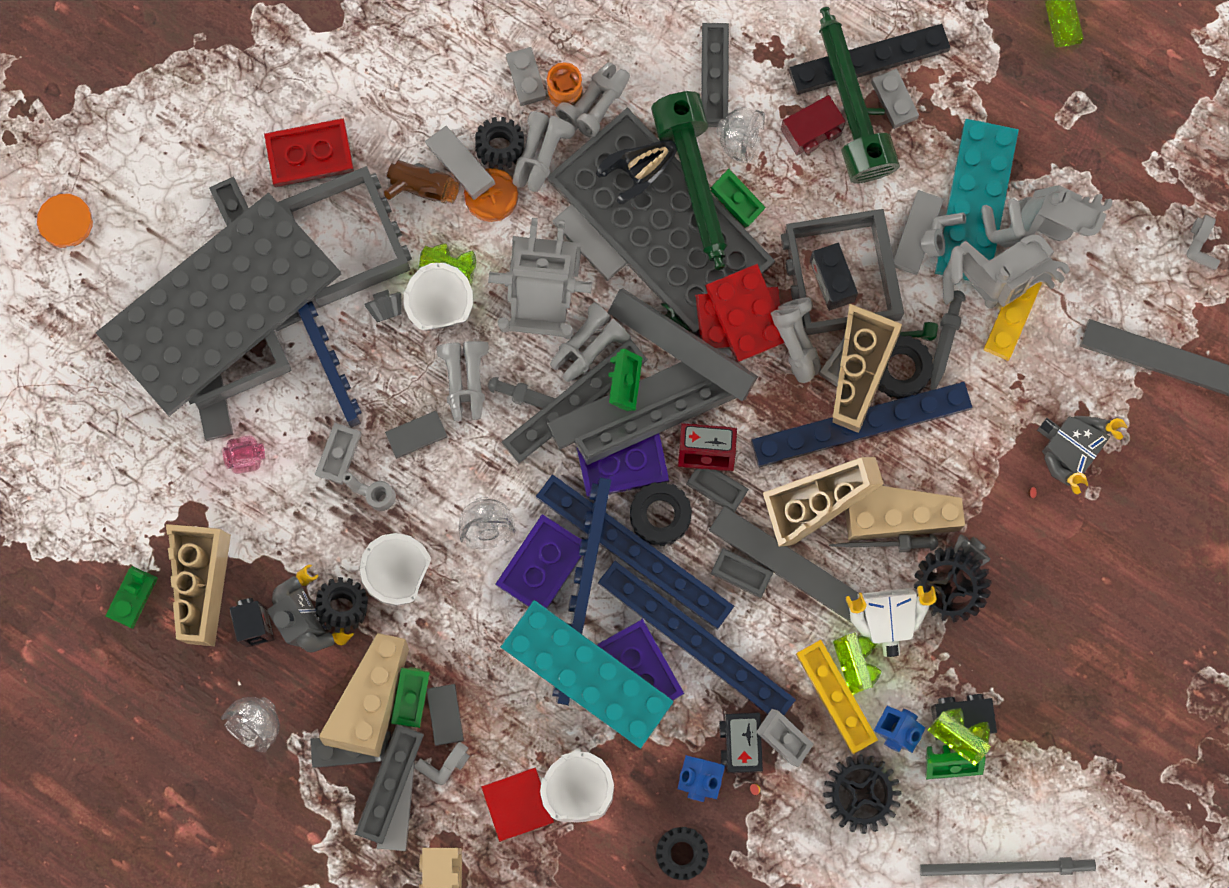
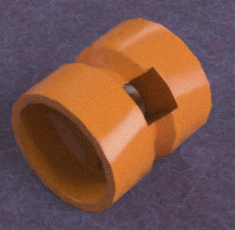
[547,62,583,107]

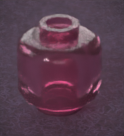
[222,435,265,474]

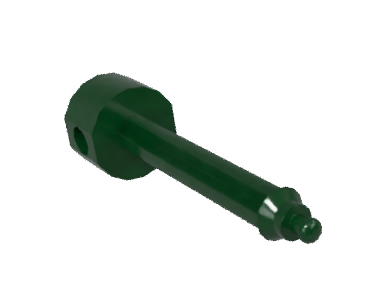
[819,7,900,184]
[651,91,727,270]

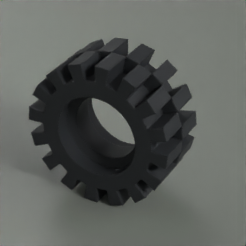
[475,117,524,170]
[315,577,368,633]
[656,827,709,880]

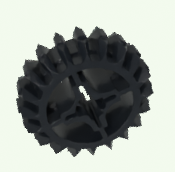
[914,545,992,623]
[823,754,902,834]

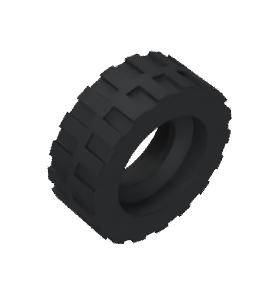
[878,335,934,399]
[630,482,692,546]

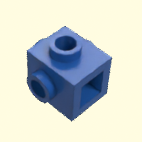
[873,706,926,753]
[677,755,725,802]

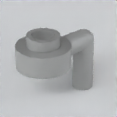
[921,213,966,258]
[1187,214,1220,270]
[342,472,396,511]
[414,741,470,785]

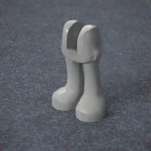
[555,62,630,137]
[513,112,576,192]
[771,297,821,383]
[550,302,631,382]
[436,341,489,421]

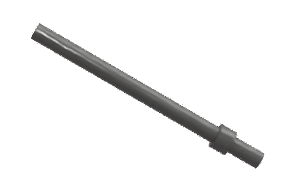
[920,857,1096,876]

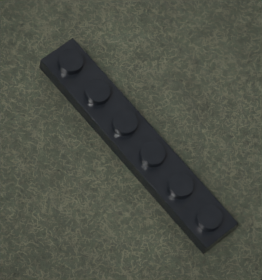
[789,24,951,95]

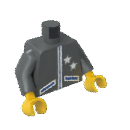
[1037,416,1128,494]
[267,564,354,653]

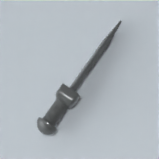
[931,290,966,390]
[488,377,555,408]
[829,534,938,552]

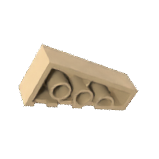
[833,304,902,433]
[763,457,884,547]
[845,486,965,541]
[166,524,231,646]
[319,633,409,757]
[419,848,462,888]

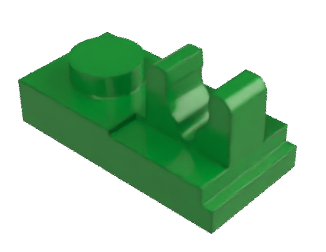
[710,169,766,228]
[608,349,643,411]
[105,566,158,629]
[391,667,430,728]
[925,745,986,780]

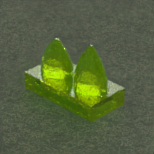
[1045,0,1084,48]
[418,243,476,286]
[833,632,882,695]
[927,709,991,766]

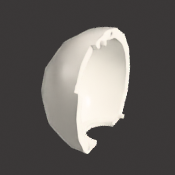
[404,263,473,330]
[359,533,431,606]
[540,751,614,822]

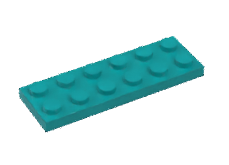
[934,119,1019,281]
[500,600,674,749]

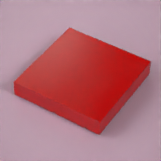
[481,767,554,842]

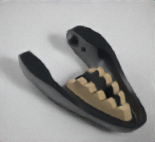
[596,140,677,205]

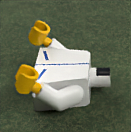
[846,586,936,657]

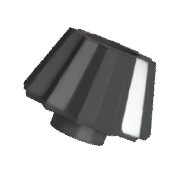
[365,290,402,322]
[954,534,991,567]

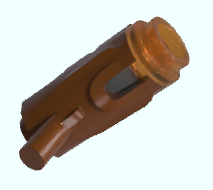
[383,160,460,204]

